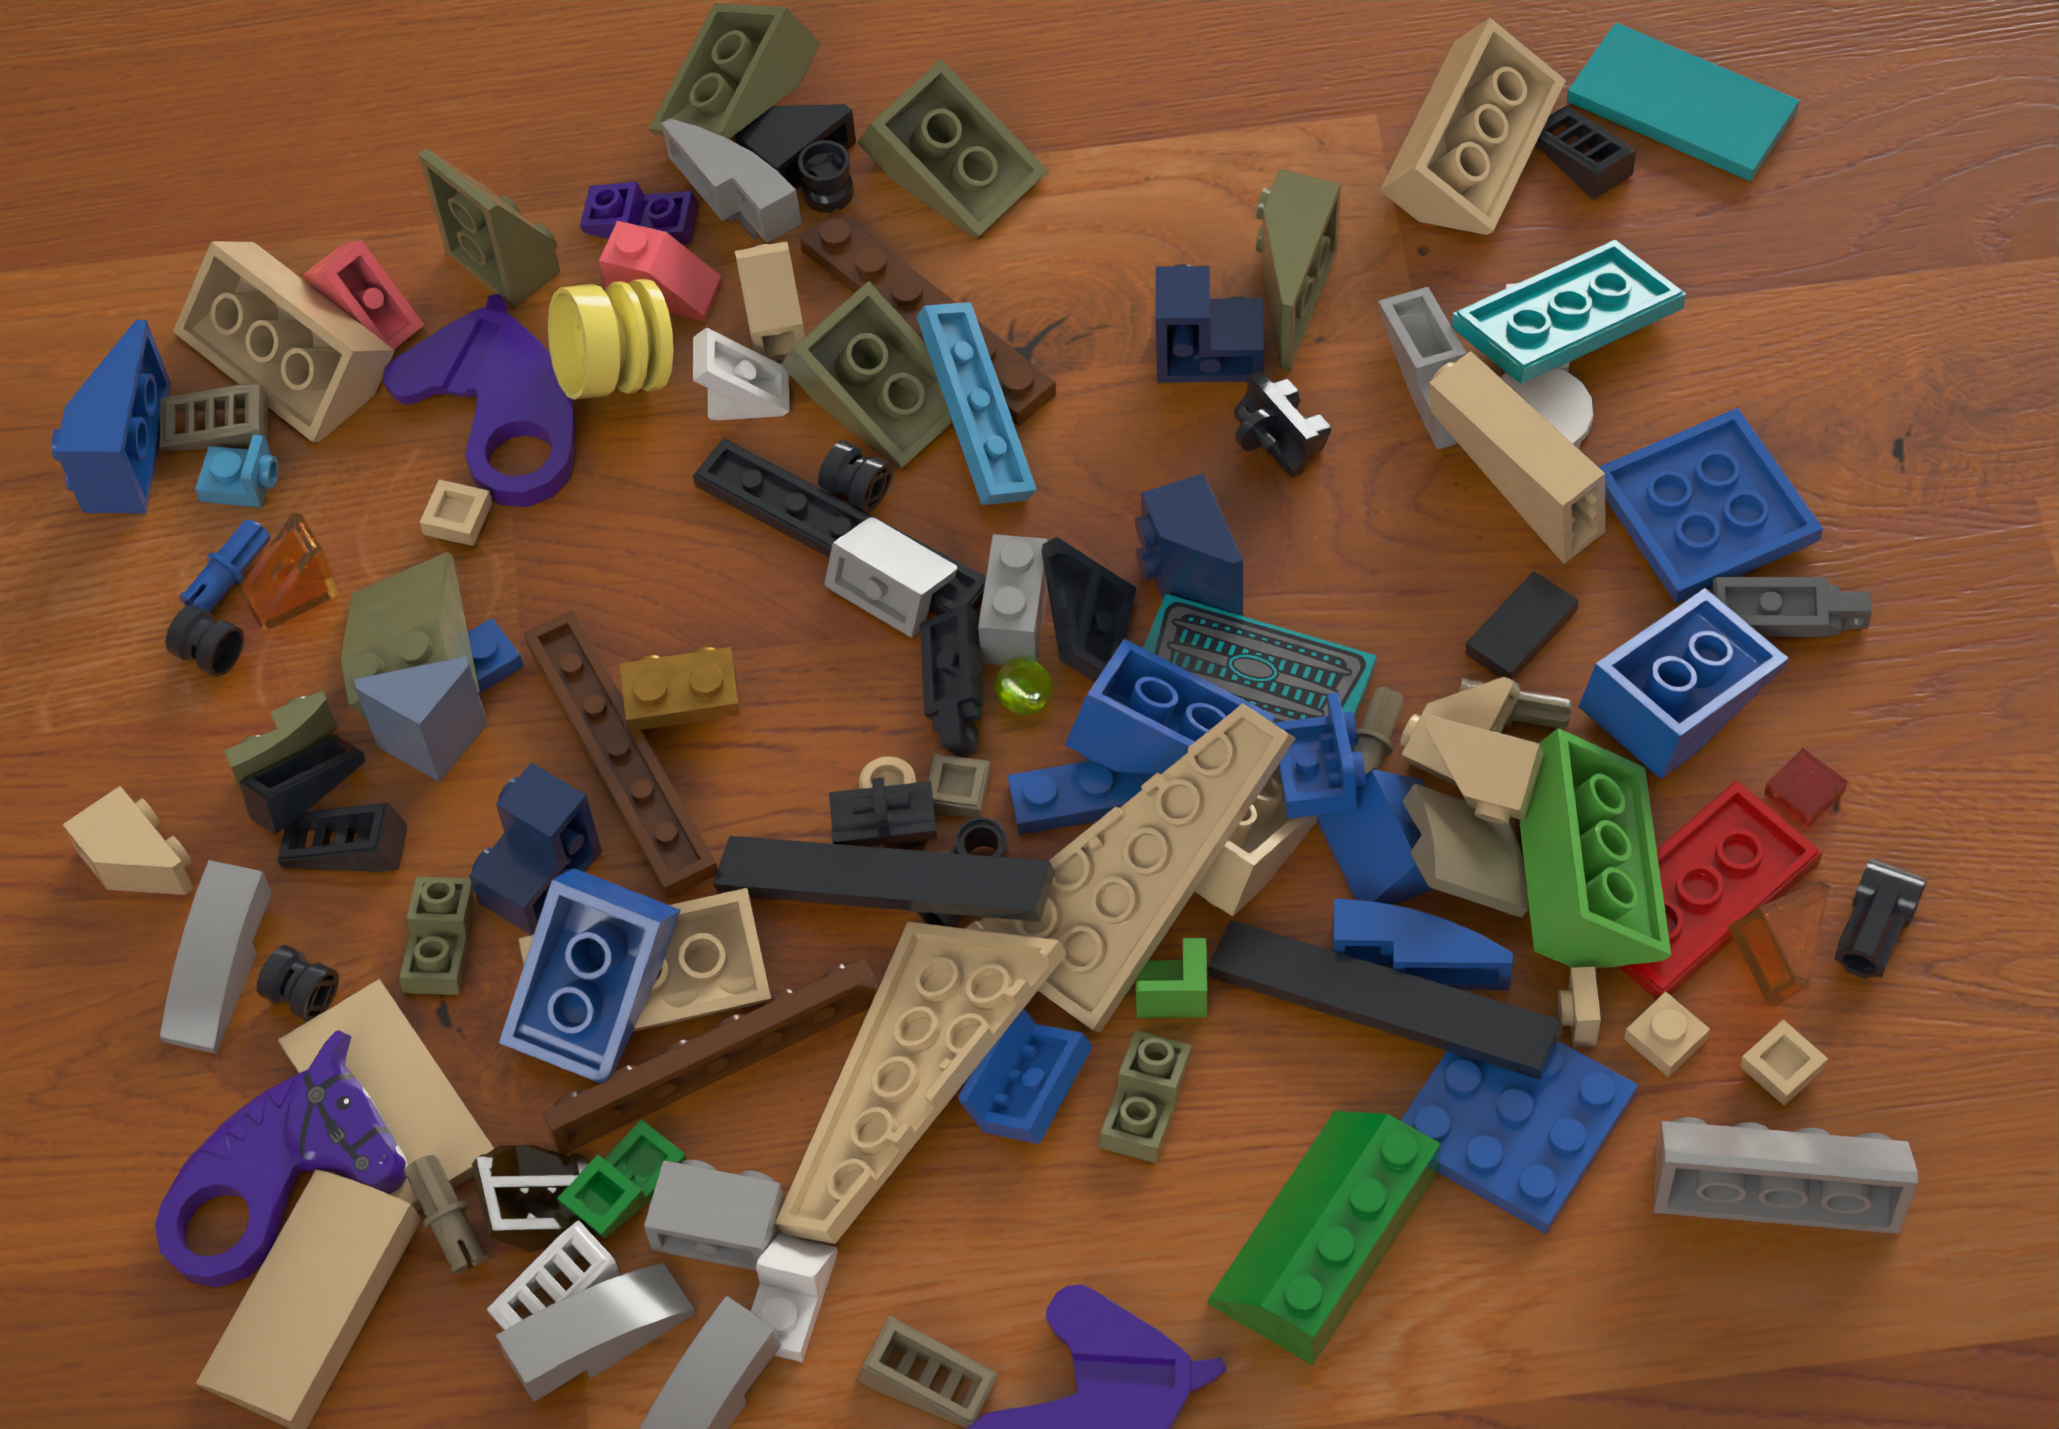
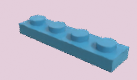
[916,302,1037,505]

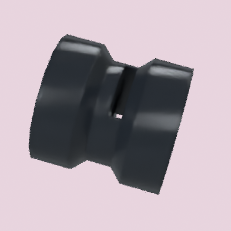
[798,140,854,213]
[818,440,893,512]
[165,604,244,677]
[257,945,339,1021]

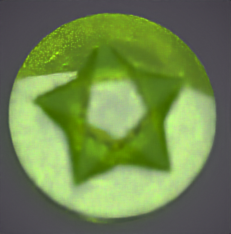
[994,658,1053,715]

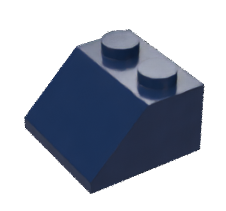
[1135,473,1243,616]

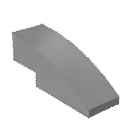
[661,119,802,243]
[1378,287,1467,450]
[160,860,272,1054]
[496,1263,696,1402]
[639,1296,781,1429]

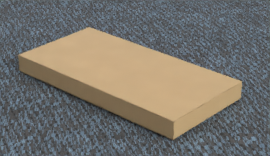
[278,979,494,1211]

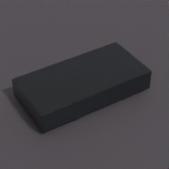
[1465,571,1579,680]

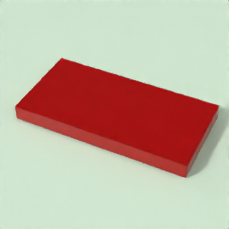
[1618,779,1823,1000]

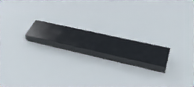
[693,438,986,616]
[713,836,1055,922]
[1208,920,1562,1080]

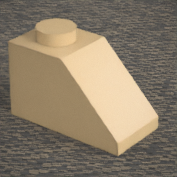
[1400,677,1521,787]
[1423,714,1544,825]

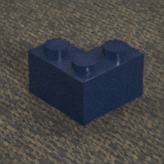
[1155,264,1264,383]
[469,762,602,935]

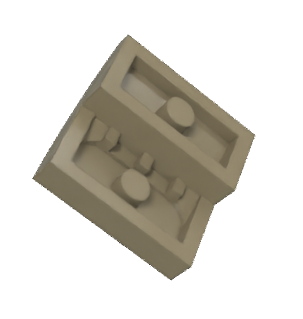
[1402,783,1528,918]

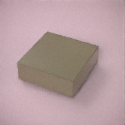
[928,753,991,818]

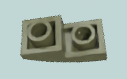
[224,690,337,795]
[399,877,474,995]
[1099,1030,1192,1163]

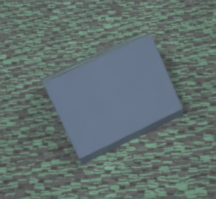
[354,656,487,782]

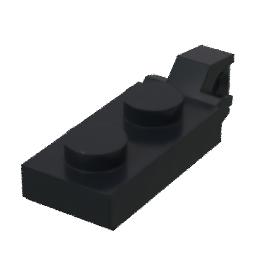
[920,604,984,757]

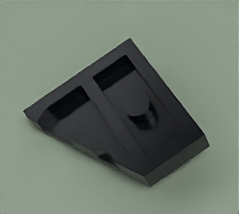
[1041,537,1137,682]

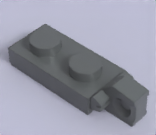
[1712,577,1871,637]

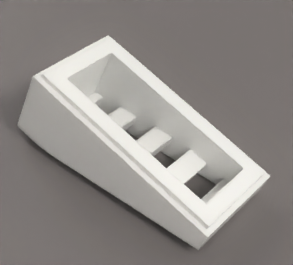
[487,1221,620,1330]

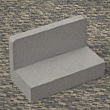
[824,517,957,638]

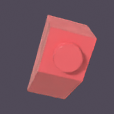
[599,221,722,322]
[303,240,424,349]

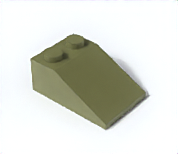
[648,3,821,139]
[857,59,1048,239]
[418,148,560,308]
[1256,169,1341,371]
[780,281,953,470]
[341,552,480,721]

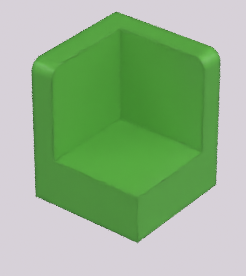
[1136,938,1207,1018]

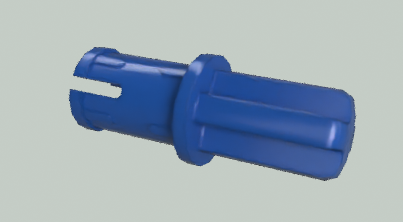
[179,519,270,613]

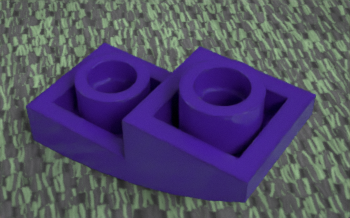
[580,182,699,245]

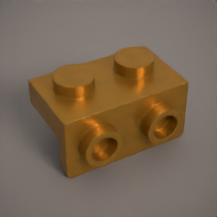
[619,647,740,732]

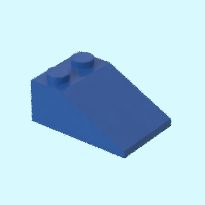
[51,320,171,514]
[1578,588,1789,779]
[1065,639,1275,775]
[499,868,681,1083]

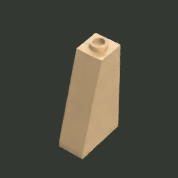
[1429,351,1606,564]

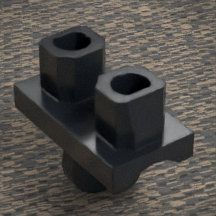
[1234,370,1331,477]
[829,777,937,848]

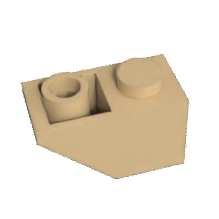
[735,241,805,362]
[63,786,195,895]

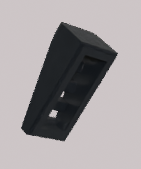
[1535,105,1636,200]
[239,735,366,834]
[277,802,407,872]

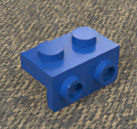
[1274,692,1366,819]
[958,1008,1093,1144]

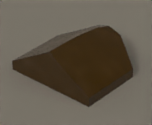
[472,1145,597,1252]

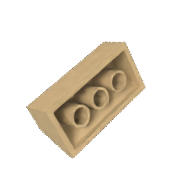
[1380,18,1566,235]
[173,241,395,442]

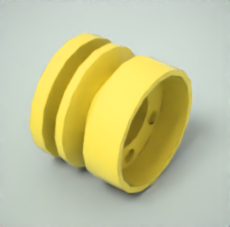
[548,279,674,400]

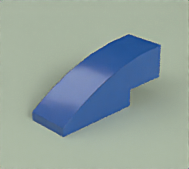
[1333,899,1513,990]

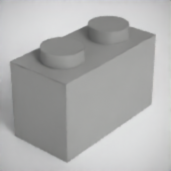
[978,534,1048,668]
[644,1160,784,1271]

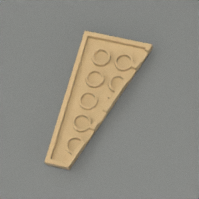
[965,703,1296,1033]
[775,922,1067,1244]

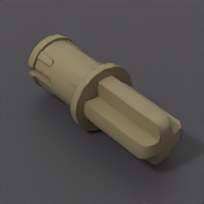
[1459,678,1572,729]
[1351,687,1404,775]
[405,1155,488,1275]

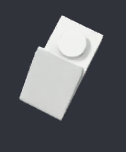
[693,328,790,420]
[751,1234,838,1362]

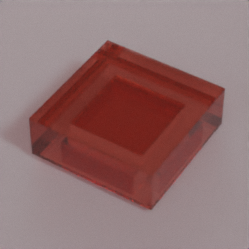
[1764,748,1848,828]

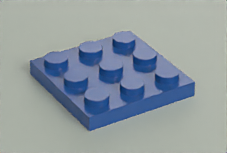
[1599,408,1823,603]
[1400,1041,1638,1235]

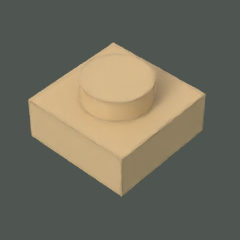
[419,479,492,546]
[1558,967,1601,1048]
[1624,992,1711,1077]
[1740,1019,1828,1106]

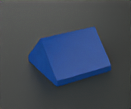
[1317,769,1435,905]

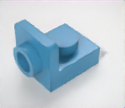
[195,435,278,508]

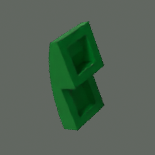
[557,1119,687,1238]

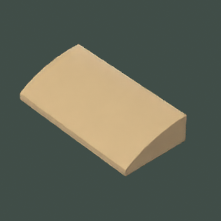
[518,888,771,1032]
[196,1169,422,1429]

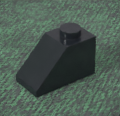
[735,104,856,189]

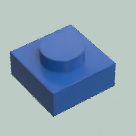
[468,618,524,693]

